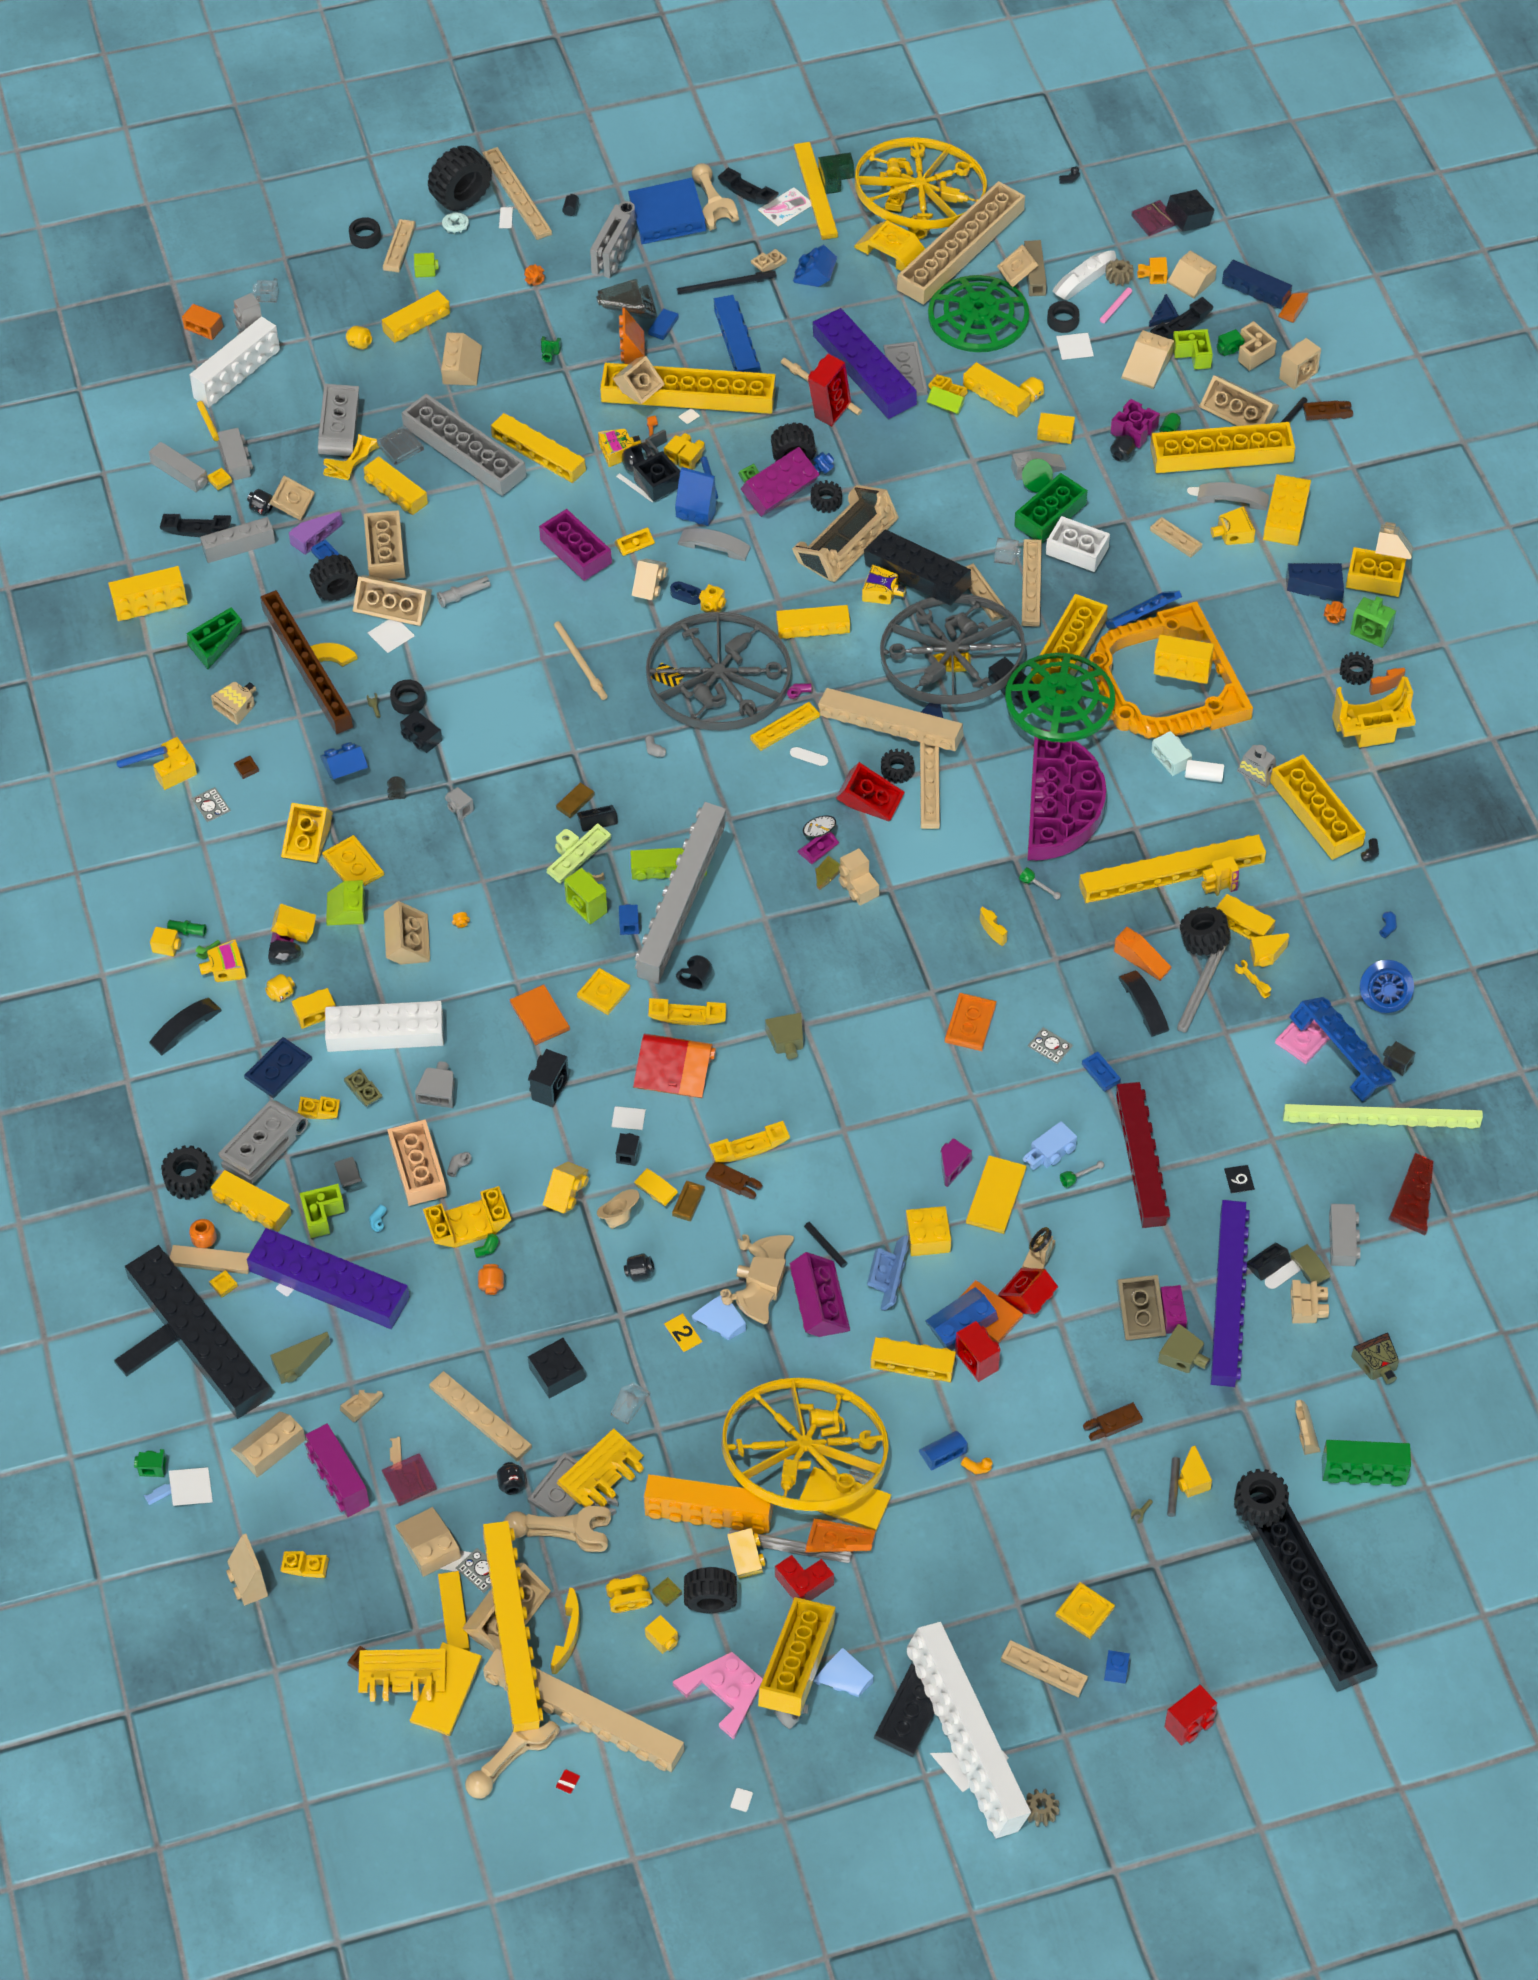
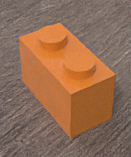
[182,304,223,340]

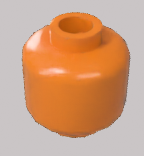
[189,1219,217,1248]
[478,1264,504,1295]

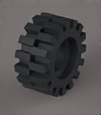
[811,480,842,513]
[1340,651,1374,685]
[881,748,914,784]

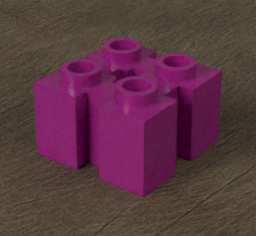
[1110,399,1160,449]

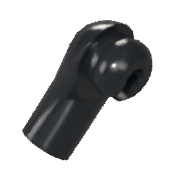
[1059,167,1080,184]
[1361,838,1379,862]

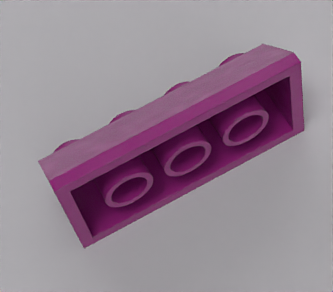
[789,1252,850,1337]

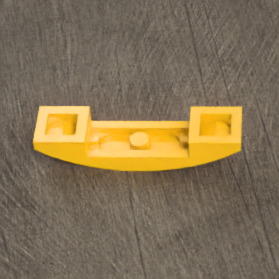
[648,998,726,1025]
[709,1121,790,1162]
[551,1587,580,1674]

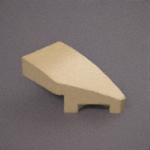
[340,1390,383,1422]

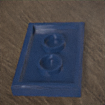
[244,1037,312,1099]

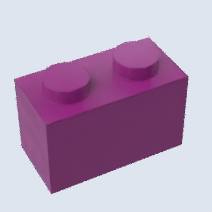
[1160,1285,1187,1334]

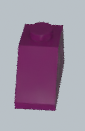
[940,1138,972,1187]

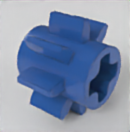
[813,452,834,474]

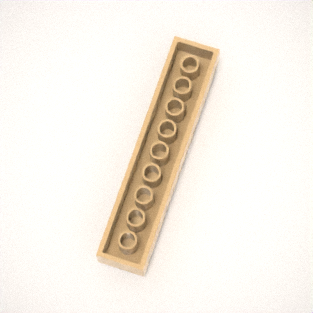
[897,181,1025,305]

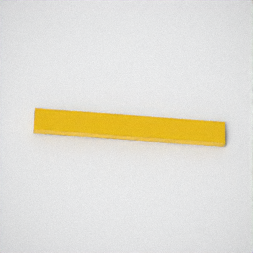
[794,142,838,240]

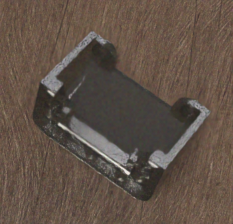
[596,279,657,319]

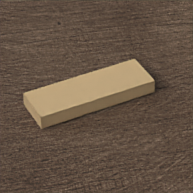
[1150,517,1203,558]

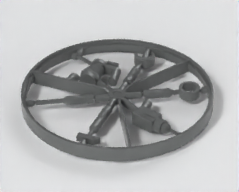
[880,594,1025,704]
[646,612,791,731]

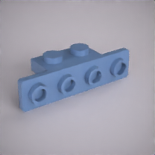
[867,1235,909,1311]

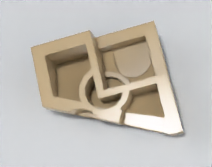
[1295,1400,1321,1455]

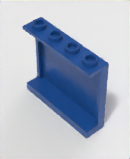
[628,177,706,245]

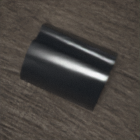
[562,194,579,216]

